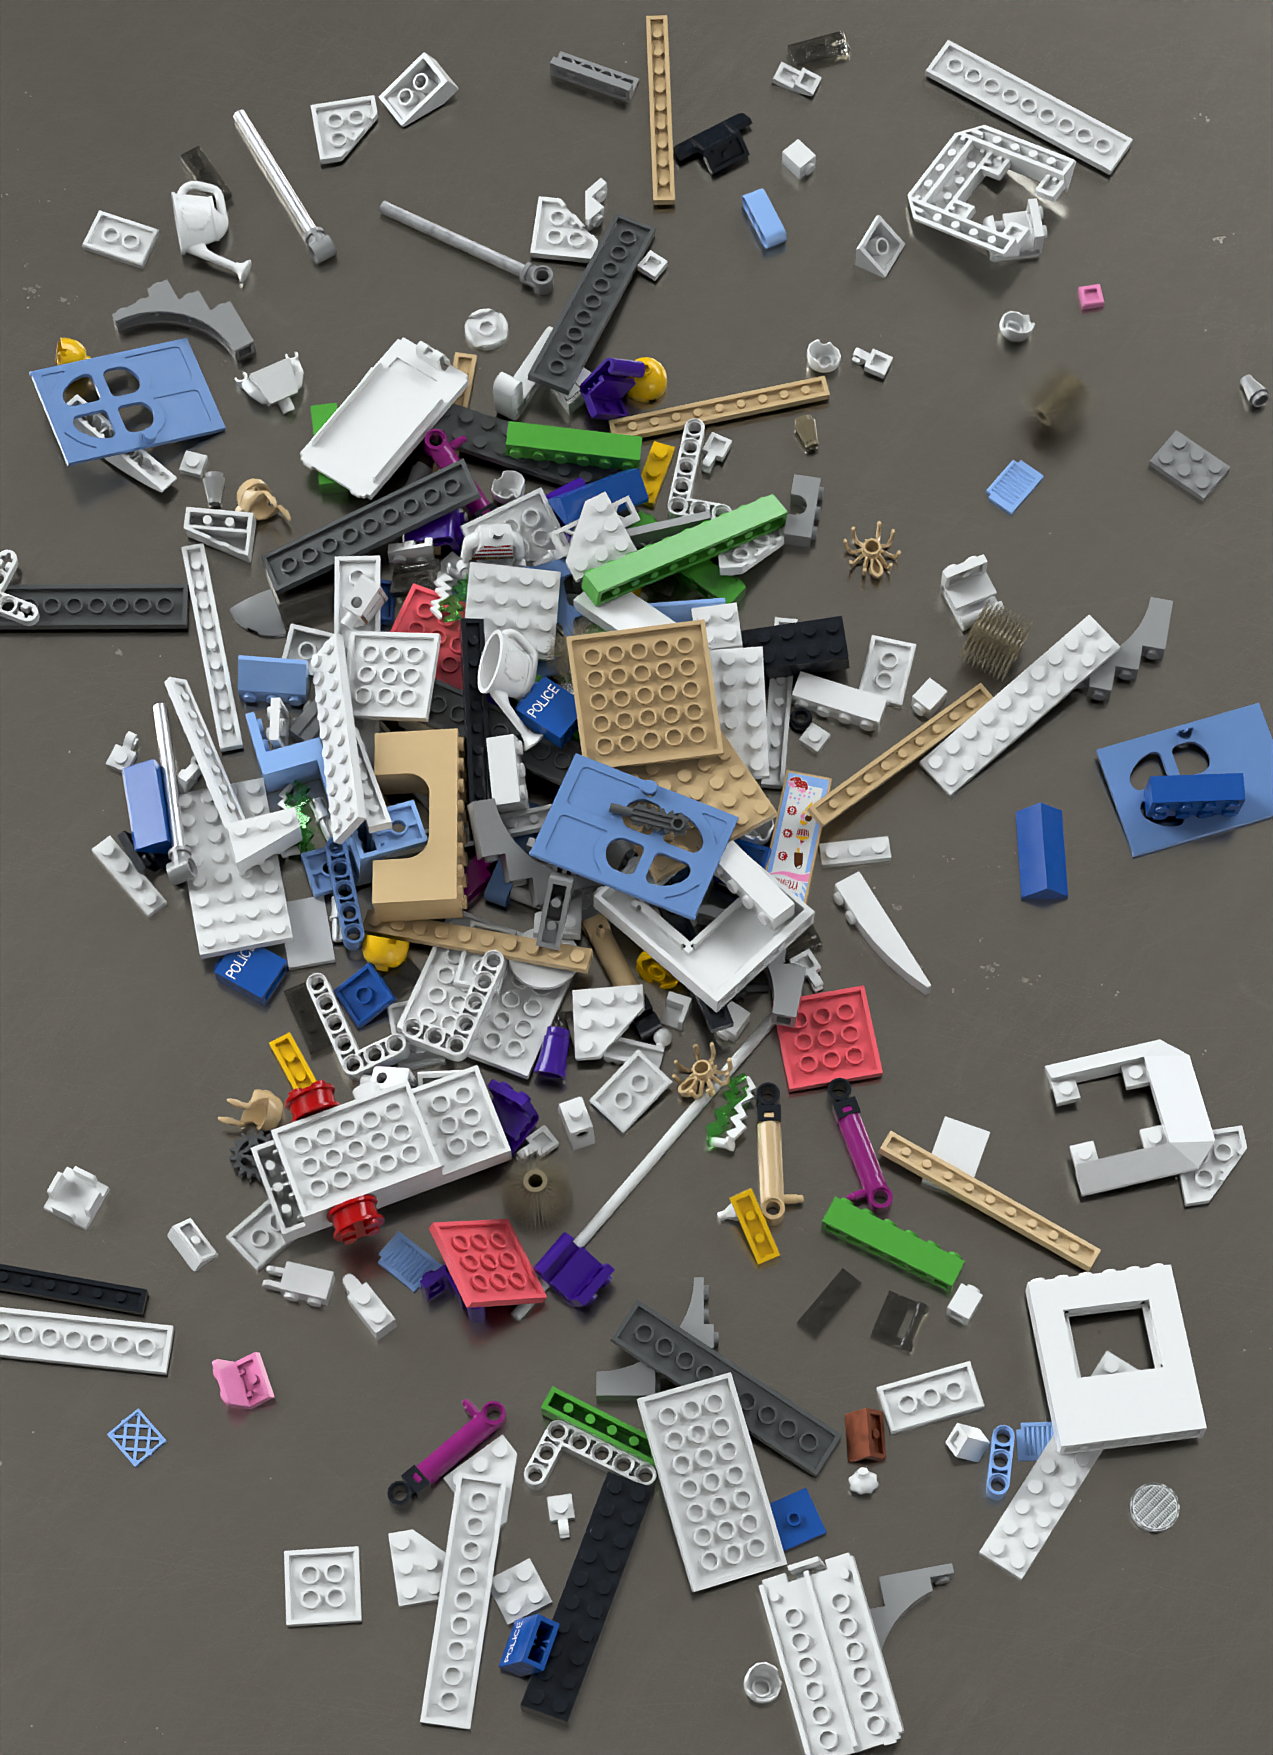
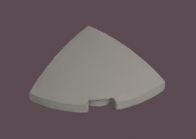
[229,589,287,638]

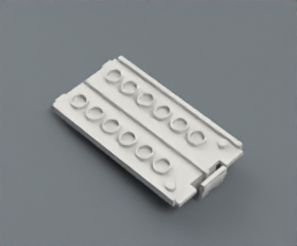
[300,337,469,500]
[759,1553,905,1755]

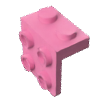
[212,1352,275,1409]

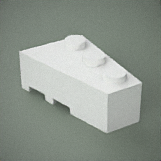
[184,507,256,564]
[486,734,530,814]
[227,807,303,877]

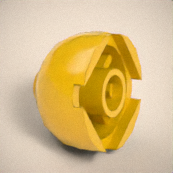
[55,337,91,381]
[627,357,667,403]
[362,934,410,972]
[636,950,679,989]

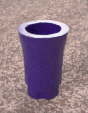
[533,1026,570,1079]

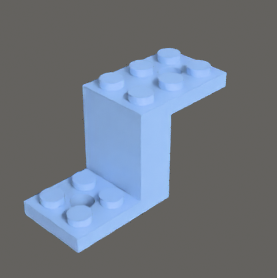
[245,712,329,804]
[300,800,428,898]

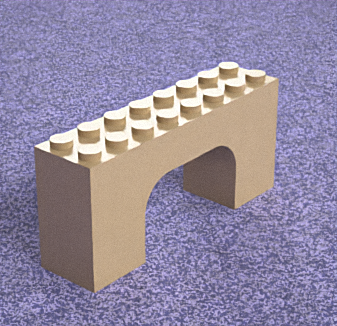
[372,728,468,922]

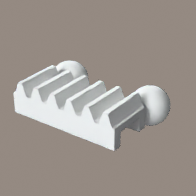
[603,1028,672,1069]

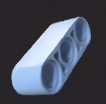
[742,188,787,249]
[986,1425,1015,1500]

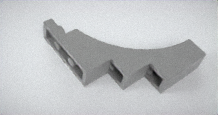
[536,865,577,950]
[869,1563,954,1651]

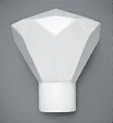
[717,1203,739,1222]

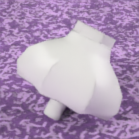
[848,1467,879,1495]

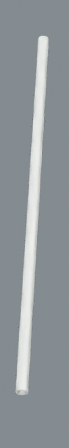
[511,1014,775,1321]

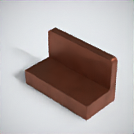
[845,1408,886,1462]

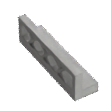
[550,51,639,103]
[626,511,712,549]

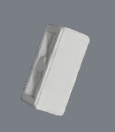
[167,1218,218,1271]

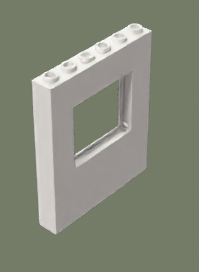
[594,856,815,1013]
[1025,1263,1207,1455]

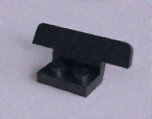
[673,113,753,174]
[117,831,186,886]

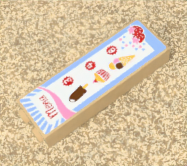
[766,770,832,905]

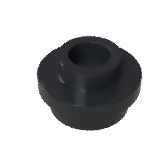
[789,708,812,730]

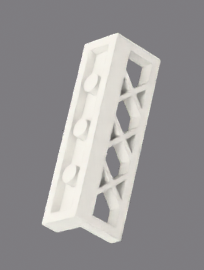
[549,495,640,560]

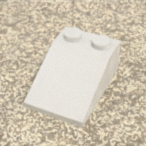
[379,52,459,127]

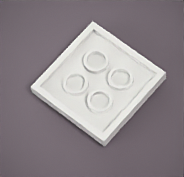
[284,1546,362,1627]

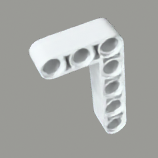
[493,326,553,421]
[668,418,731,519]
[402,950,505,1062]
[306,973,411,1081]
[524,1420,657,1490]

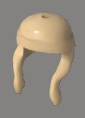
[235,478,291,522]
[218,1089,283,1132]

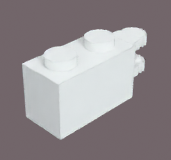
[262,1261,335,1307]
[342,1273,397,1341]

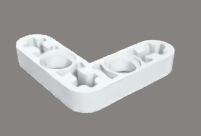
[0,550,40,626]

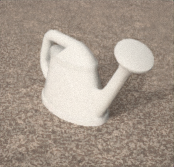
[171,181,252,283]
[478,629,543,751]

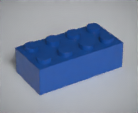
[1144,773,1246,820]

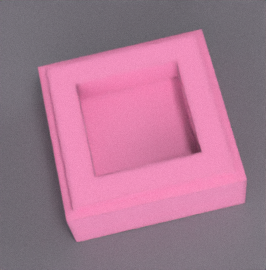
[1078,284,1105,310]

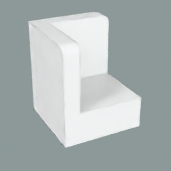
[661,991,692,1031]
[945,1423,990,1462]

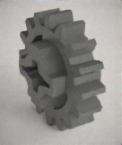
[229,1130,273,1182]

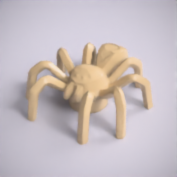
[843,521,901,579]
[672,1042,733,1100]

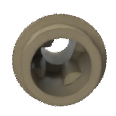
[794,414,819,449]

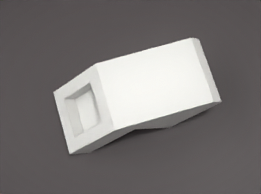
[585,178,607,231]

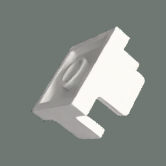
[43,1166,110,1231]

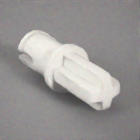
[309,797,333,841]
[329,895,348,942]

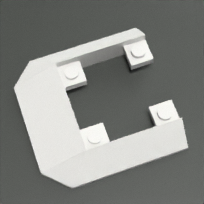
[908,125,1076,257]
[1045,1039,1215,1196]

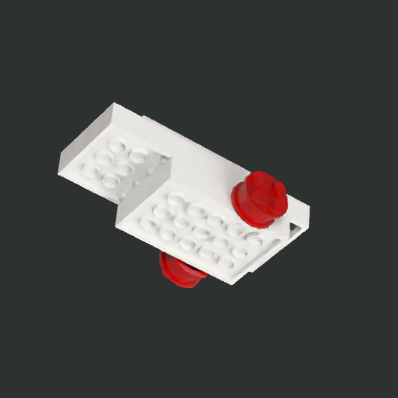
[251,1065,512,1245]

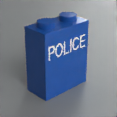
[516,676,578,749]
[214,947,289,1006]
[499,1614,560,1677]

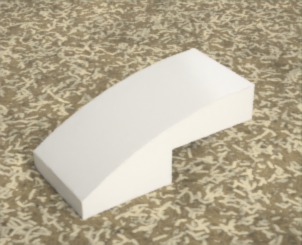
[772,62,822,96]

